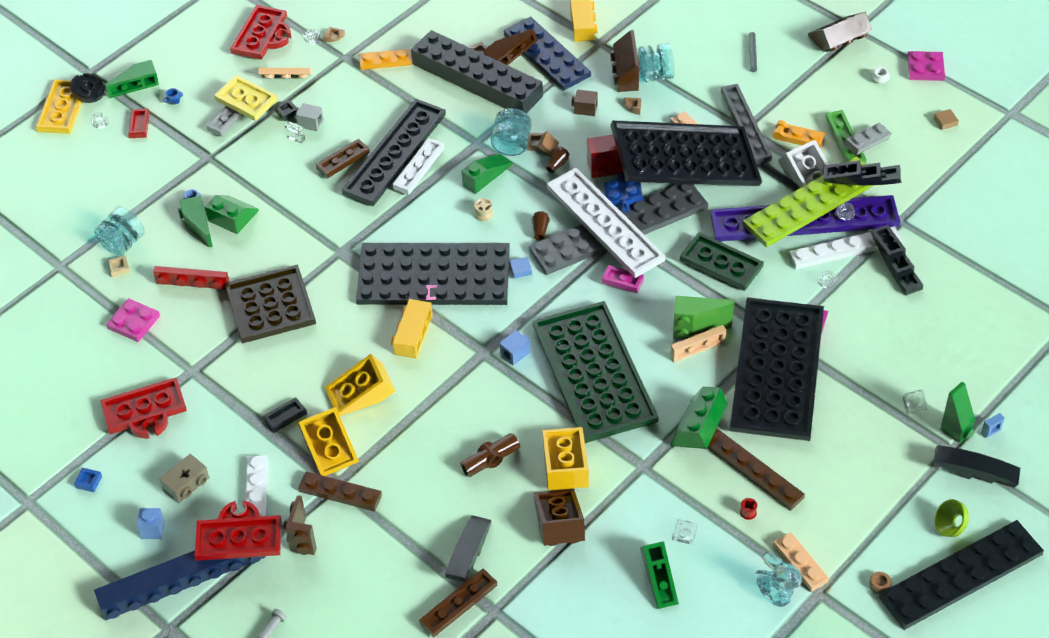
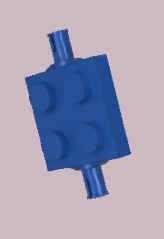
[604,172,643,213]

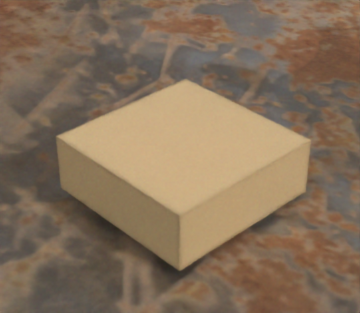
[107,255,130,277]

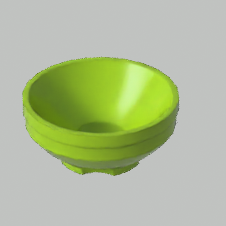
[934,499,969,538]

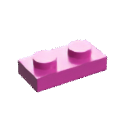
[602,265,644,293]

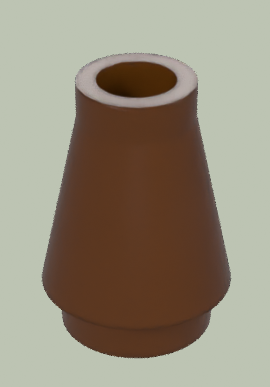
[545,147,570,173]
[532,211,550,240]

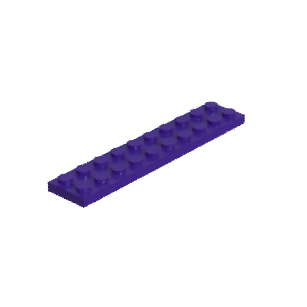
[711,195,901,242]

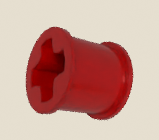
[740,498,758,520]

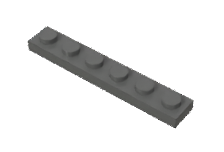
[721,83,772,164]

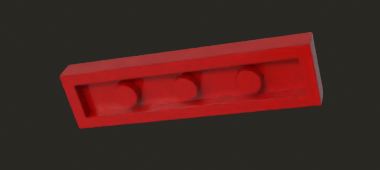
[153,266,230,289]

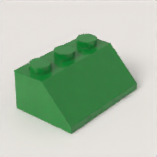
[670,386,728,449]

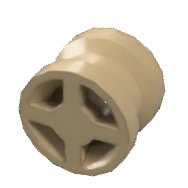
[474,198,493,221]

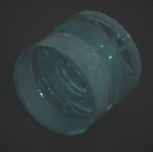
[638,43,674,83]
[491,108,531,156]
[94,207,145,256]

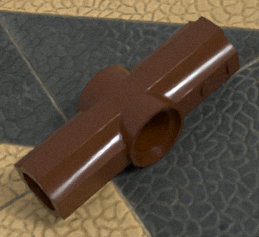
[460,433,520,477]

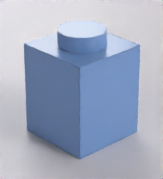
[499,330,530,365]
[137,508,165,539]

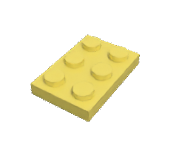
[214,75,277,121]

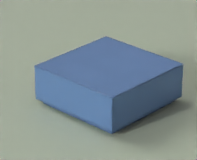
[510,257,532,278]
[981,413,1005,438]

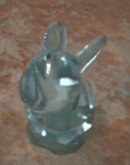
[755,552,802,607]

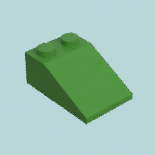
[673,296,734,339]

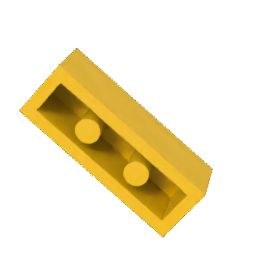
[570,0,598,42]
[391,299,433,359]

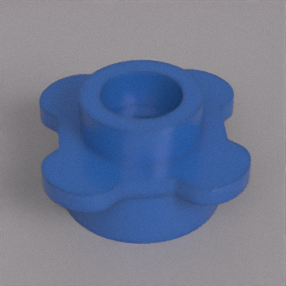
[163,88,183,104]

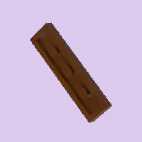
[298,471,382,512]
[419,569,498,638]

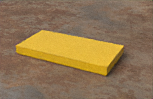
[36,79,82,134]

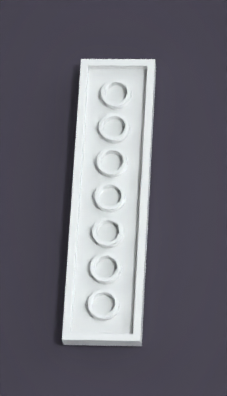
[547,168,665,278]

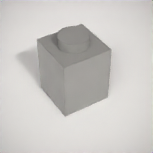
[295,103,324,131]

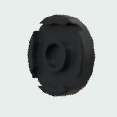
[70,73,105,103]

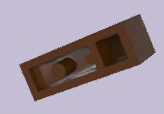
[483,29,538,65]

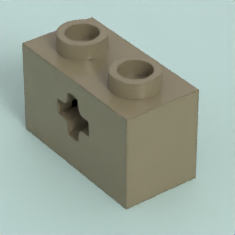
[159,453,210,503]

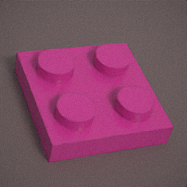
[907,51,945,81]
[106,298,160,342]

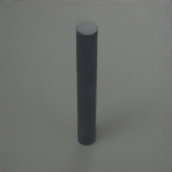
[761,162,800,191]

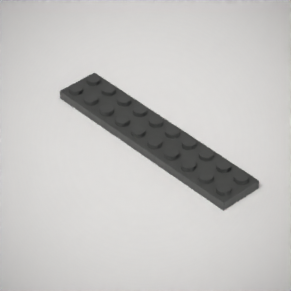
[529,184,708,275]

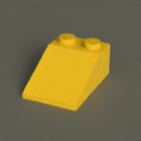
[324,354,396,416]
[298,407,359,476]
[542,427,589,490]

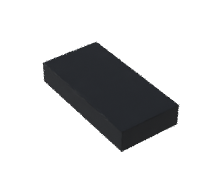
[262,397,307,433]

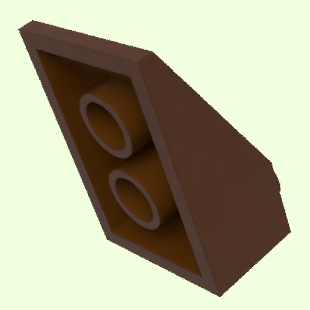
[533,489,585,546]

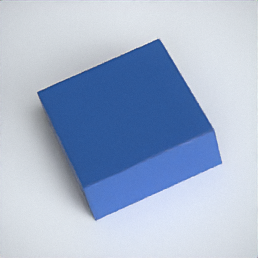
[74,468,102,492]

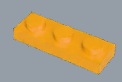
[359,49,412,70]

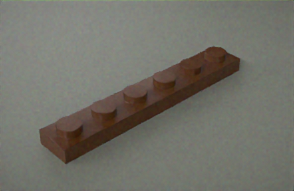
[708,428,805,511]

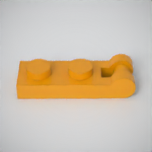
[772,120,825,149]

